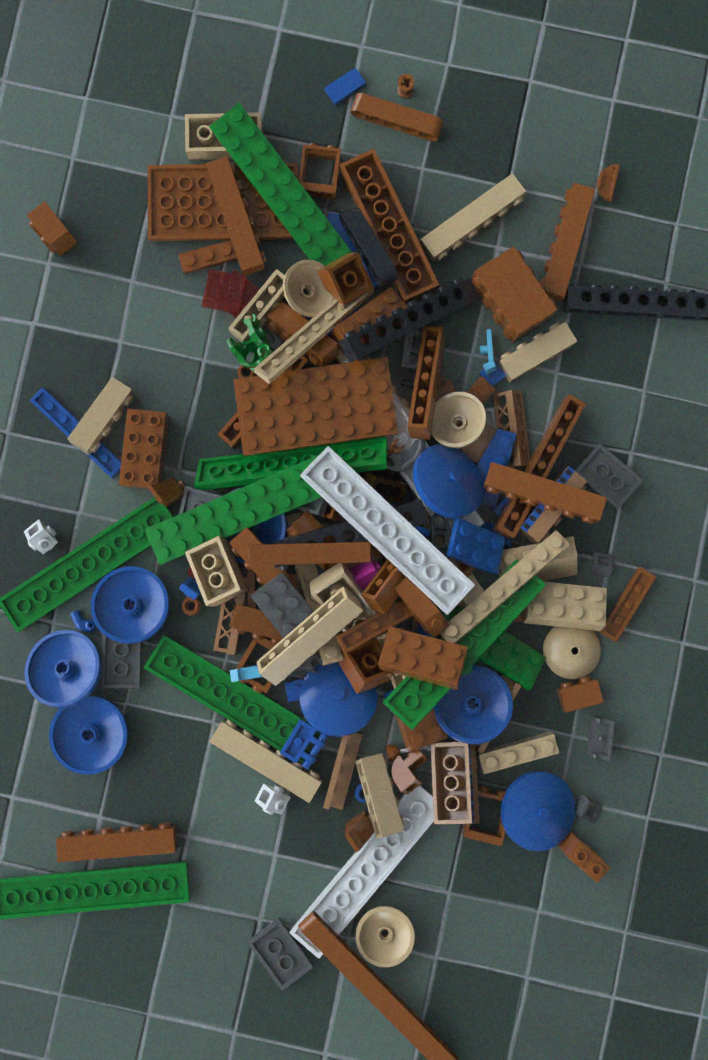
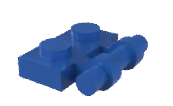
[280,718,328,770]

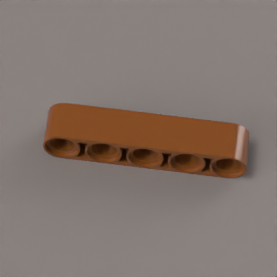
[350,93,443,142]

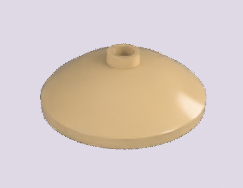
[283,260,335,318]
[431,392,487,448]
[543,627,601,679]
[356,906,415,967]

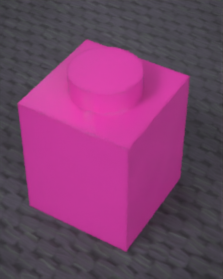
[351,557,382,591]

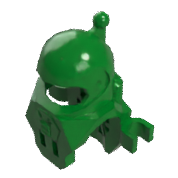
[226,314,275,373]

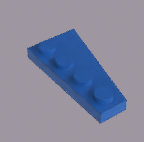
[476,428,517,508]

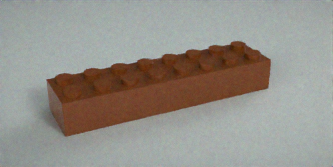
[340,149,439,304]

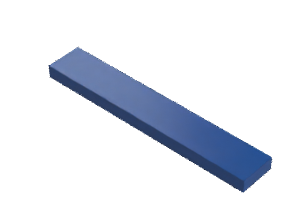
[30,387,121,479]

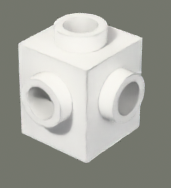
[24,519,58,554]
[255,784,291,815]

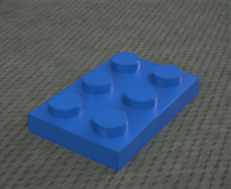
[446,518,505,575]

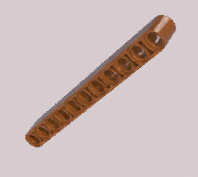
[298,911,460,1060]

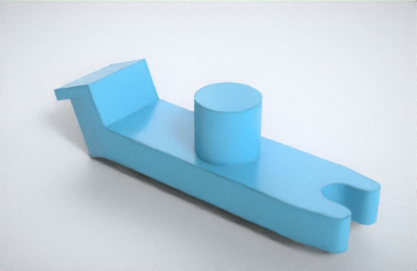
[480,329,496,376]
[230,666,263,682]

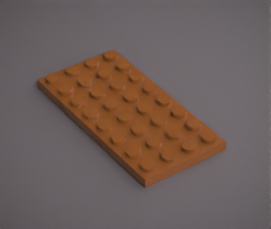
[147,163,299,241]
[233,357,398,457]

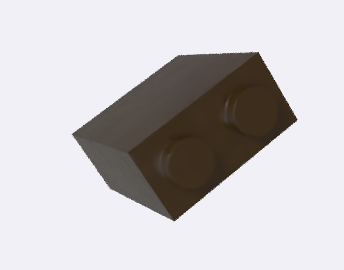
[357,470,408,504]

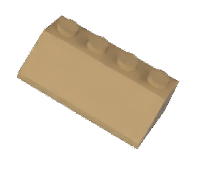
[499,536,577,581]

